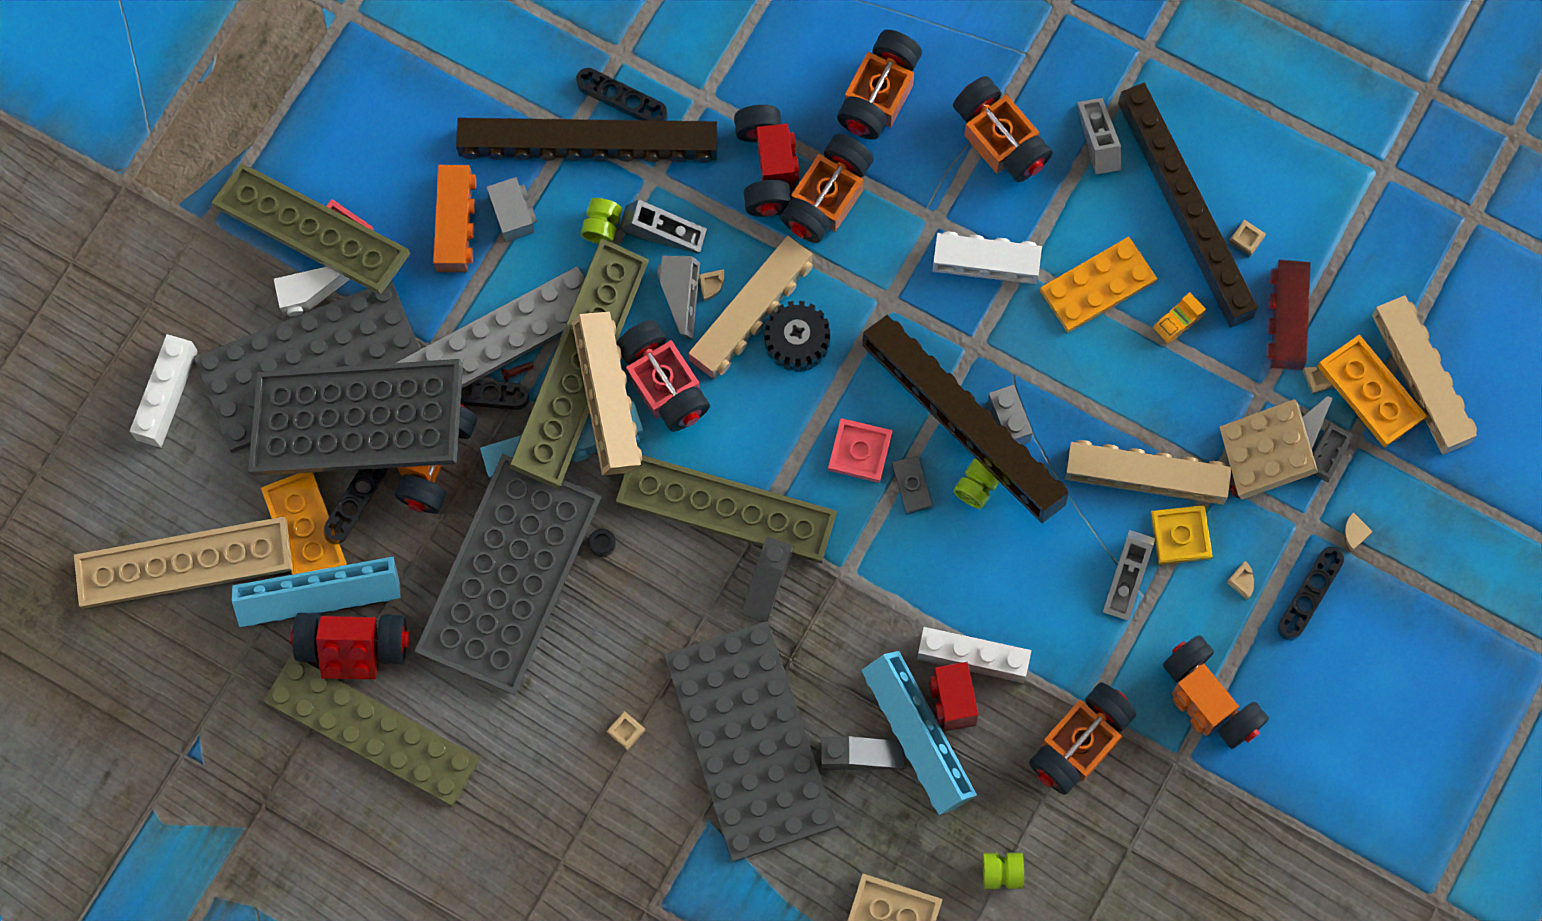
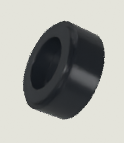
[589,529,616,557]

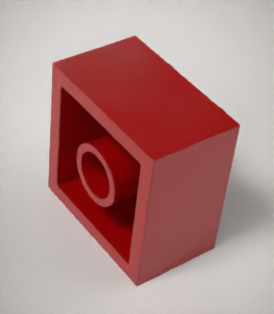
[929,662,978,732]

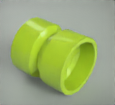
[580,198,622,244]
[953,459,999,509]
[982,853,1024,890]

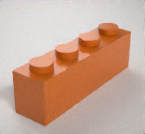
[433,165,477,272]

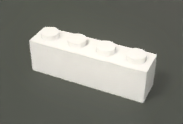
[933,231,1042,285]
[130,334,198,448]
[917,627,1031,683]

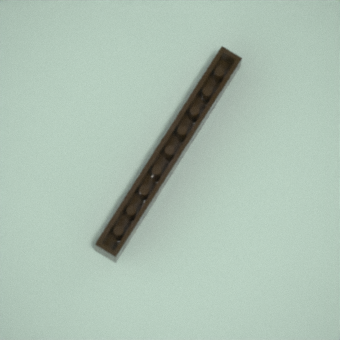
[1118,82,1258,328]
[456,118,718,163]
[862,315,1069,524]

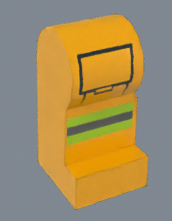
[1153,292,1206,344]

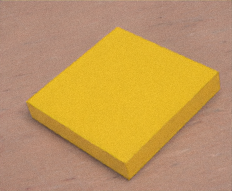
[1150,505,1213,565]

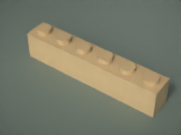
[688,235,813,379]
[1372,295,1477,455]
[572,312,642,476]
[1064,440,1232,505]

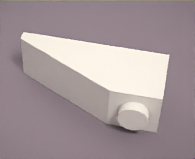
[274,267,350,317]

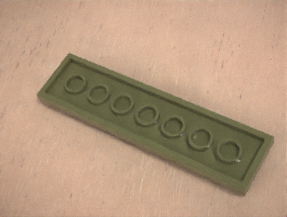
[211,163,410,295]
[616,455,837,563]
[263,654,480,807]

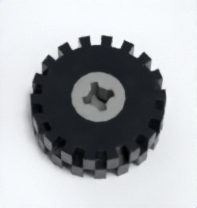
[764,301,830,372]

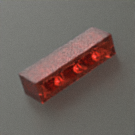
[1266,260,1311,370]

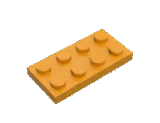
[1040,237,1157,333]
[1317,334,1427,448]
[261,472,347,575]

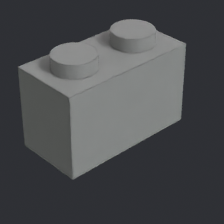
[487,177,537,242]
[987,385,1033,444]

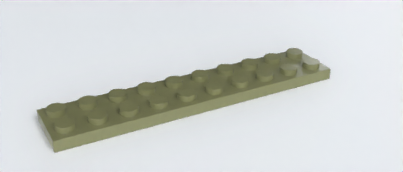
[508,238,649,489]

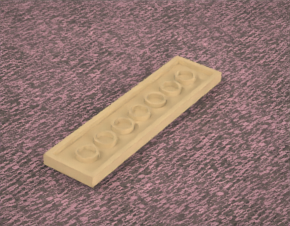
[74,517,293,609]

